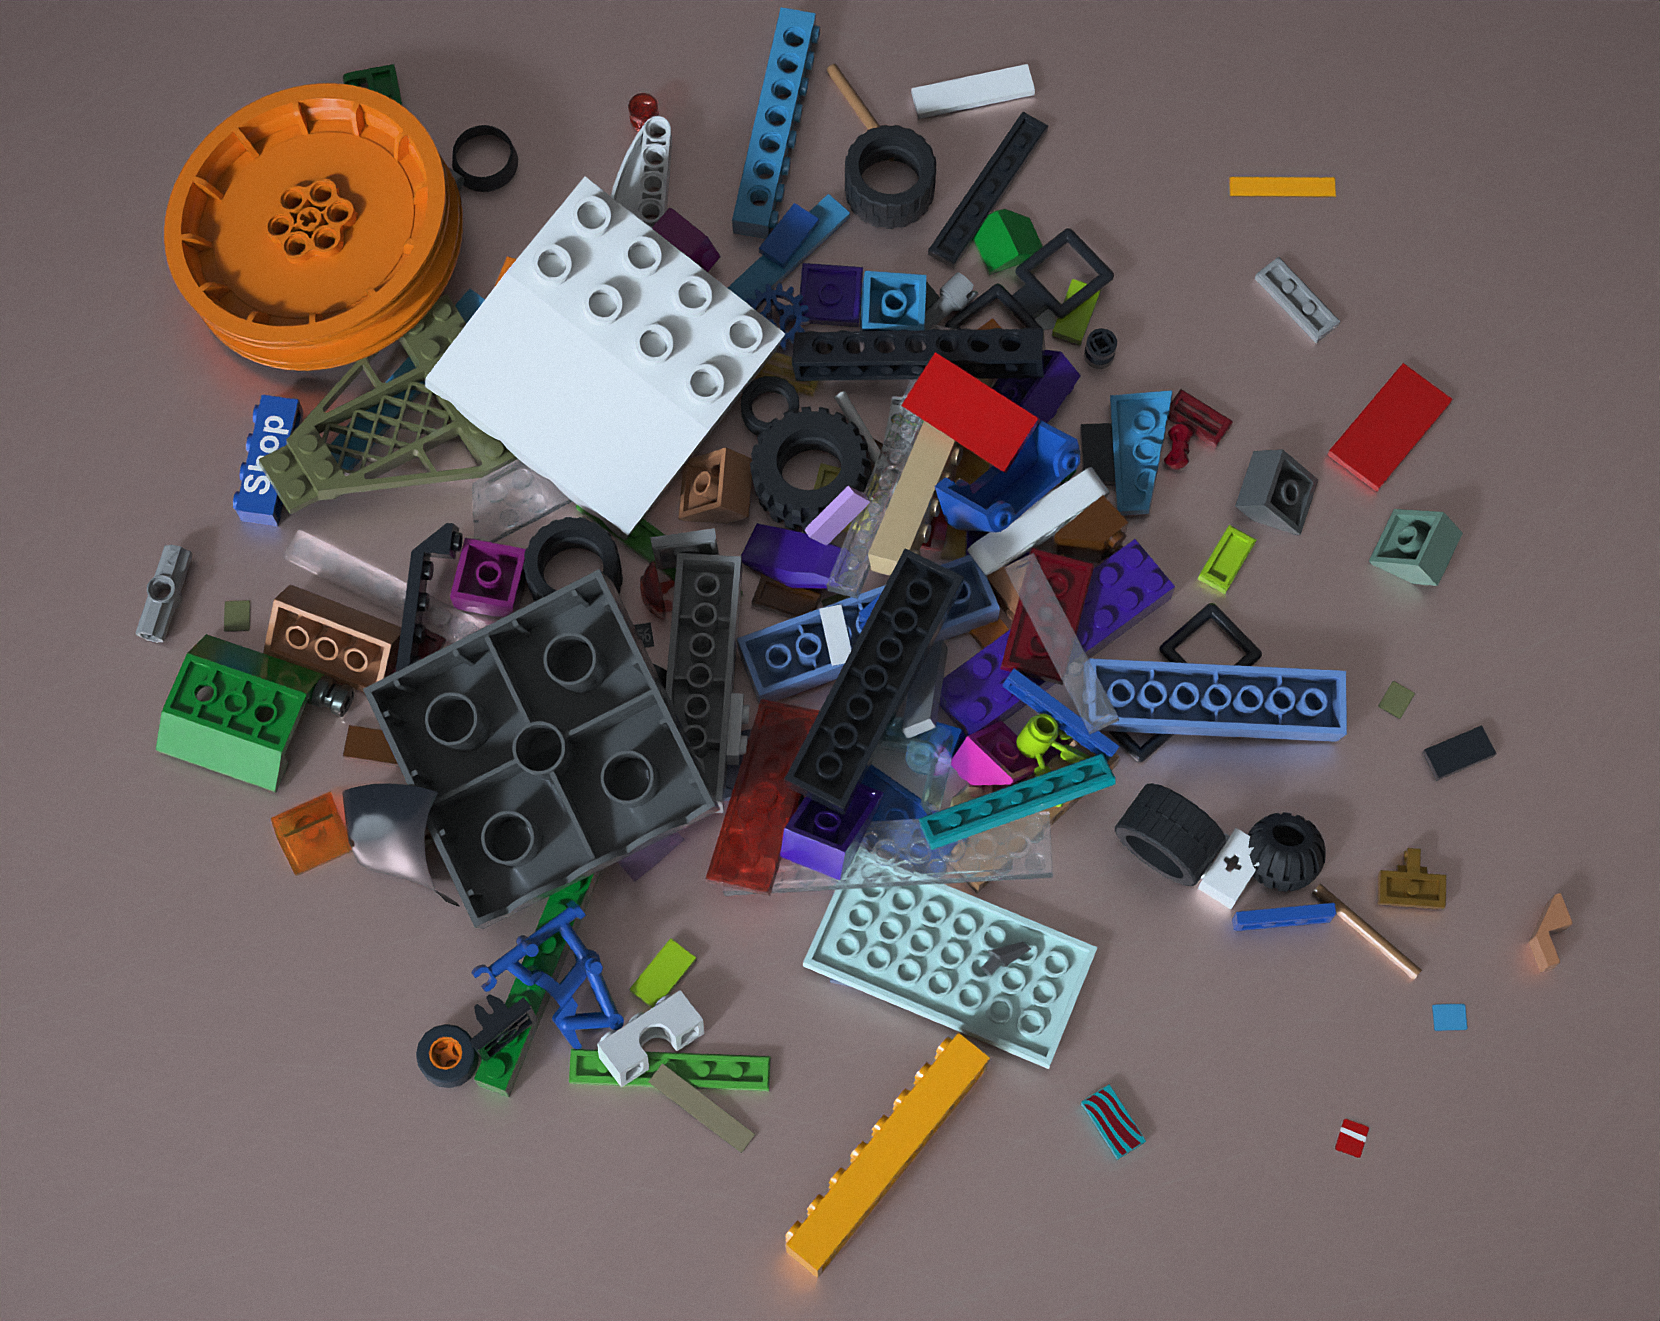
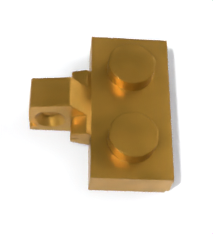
[1378,848,1446,909]

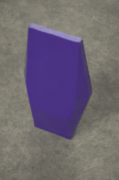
[741,523,857,589]

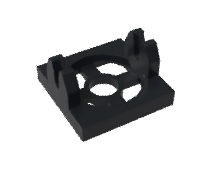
[469,994,537,1062]

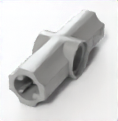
[136,544,193,643]

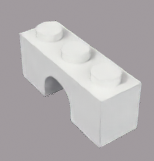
[597,990,704,1088]

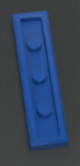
[1003,668,1120,762]

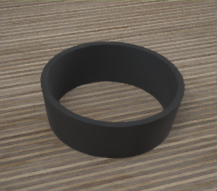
[452,125,518,192]

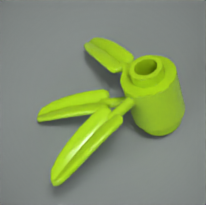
[1016,714,1091,807]

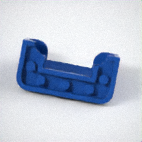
[934,420,1080,533]

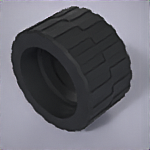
[845,125,937,229]
[523,517,623,602]
[1115,783,1226,886]

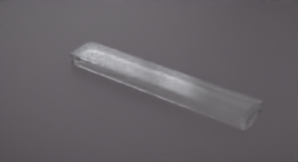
[1004,553,1119,735]

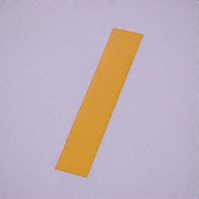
[1229,177,1336,197]

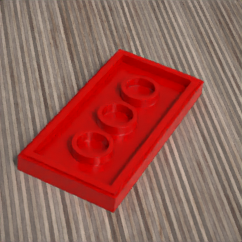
[901,352,1040,473]
[1327,363,1453,492]

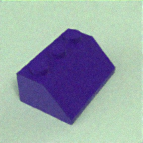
[992,350,1081,424]

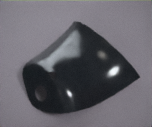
[342,783,460,907]

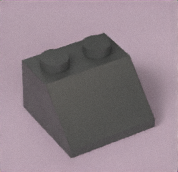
[1235,449,1319,535]

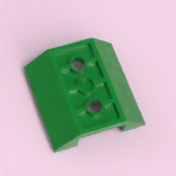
[156,634,325,792]

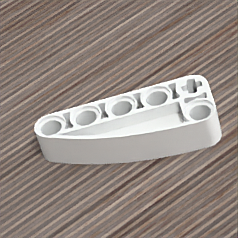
[611,116,672,228]
[967,467,1110,576]

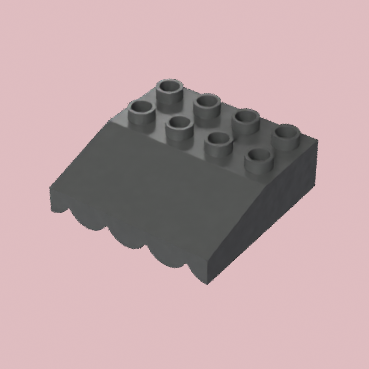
[363,569,721,929]

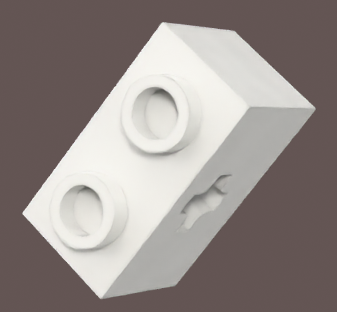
[1198,828,1259,909]

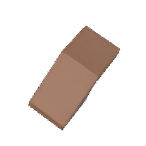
[1529,893,1573,973]

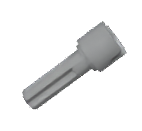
[924,272,978,330]

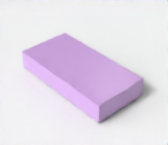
[805,486,871,546]

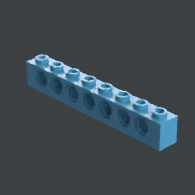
[732,7,821,239]

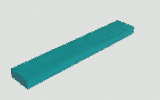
[919,753,1116,850]

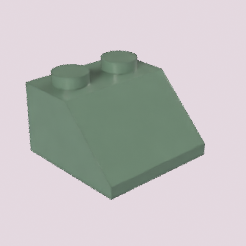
[1369,509,1463,586]

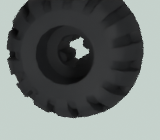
[1248,812,1326,892]

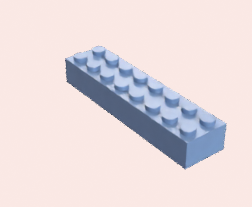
[737,555,1000,707]
[1083,658,1347,742]

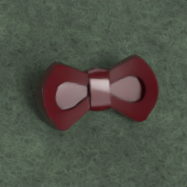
[1164,424,1193,470]

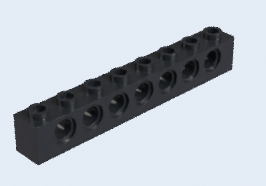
[792,328,1045,381]

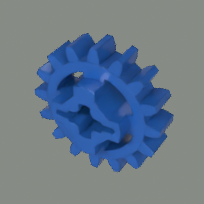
[746,283,809,351]

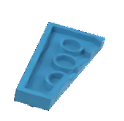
[1110,390,1173,516]

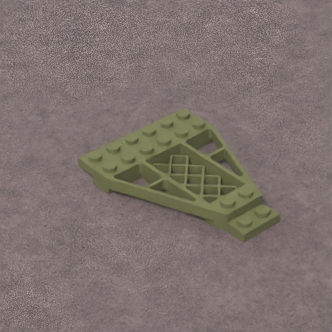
[258,294,519,515]

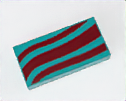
[1080,1084,1146,1160]

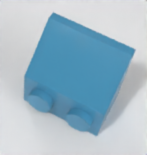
[860,271,926,331]

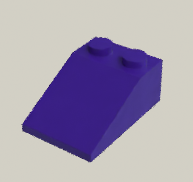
[780,784,884,880]

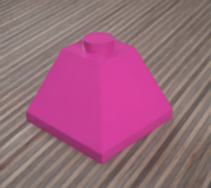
[949,721,1047,785]

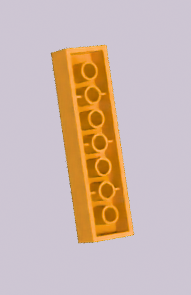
[785,1032,990,1278]

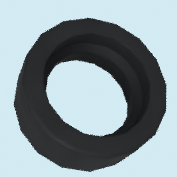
[741,376,799,436]

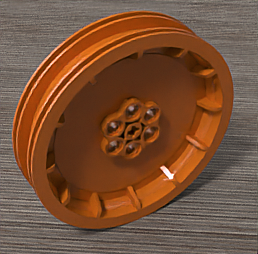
[164,83,464,371]

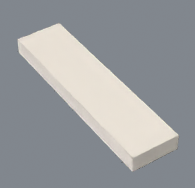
[911,64,1035,119]

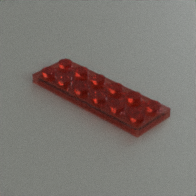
[705,699,820,896]

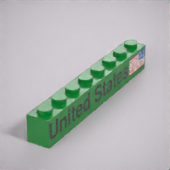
[474,870,602,1097]

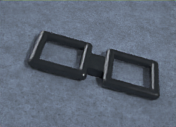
[945,228,1114,352]
[1108,603,1262,762]

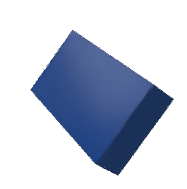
[759,203,819,269]

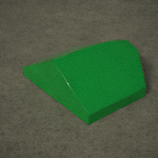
[974,209,1043,276]

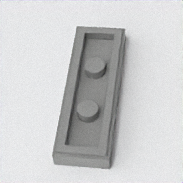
[1255,257,1341,343]

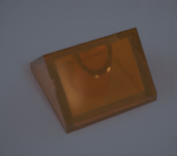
[271,791,352,876]

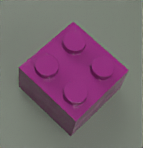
[450,538,526,618]

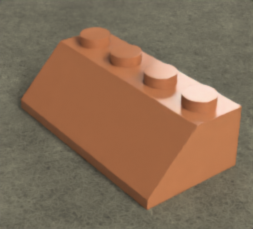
[263,584,401,692]

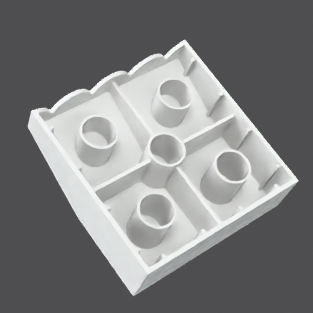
[425,177,785,540]

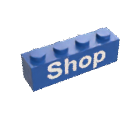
[233,395,304,526]

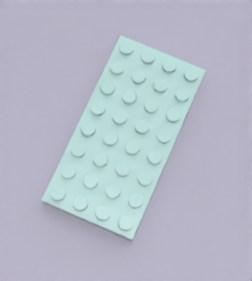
[803,849,1098,1069]

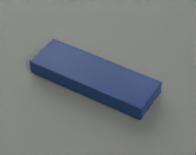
[1232,903,1336,931]

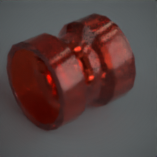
[628,93,659,132]

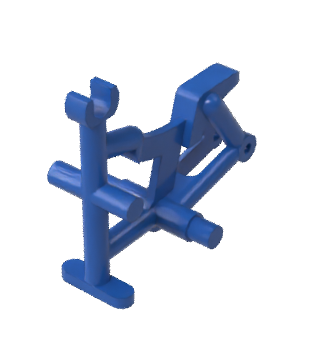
[471,900,624,1049]

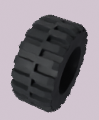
[750,406,872,532]

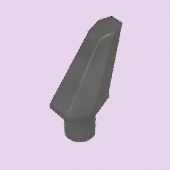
[981,942,1031,976]

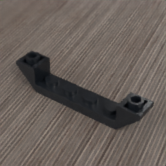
[396,523,463,672]

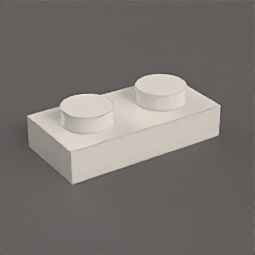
[727,693,750,765]

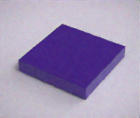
[800,263,863,327]

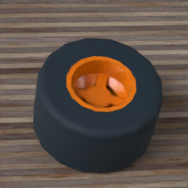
[416,1024,479,1088]

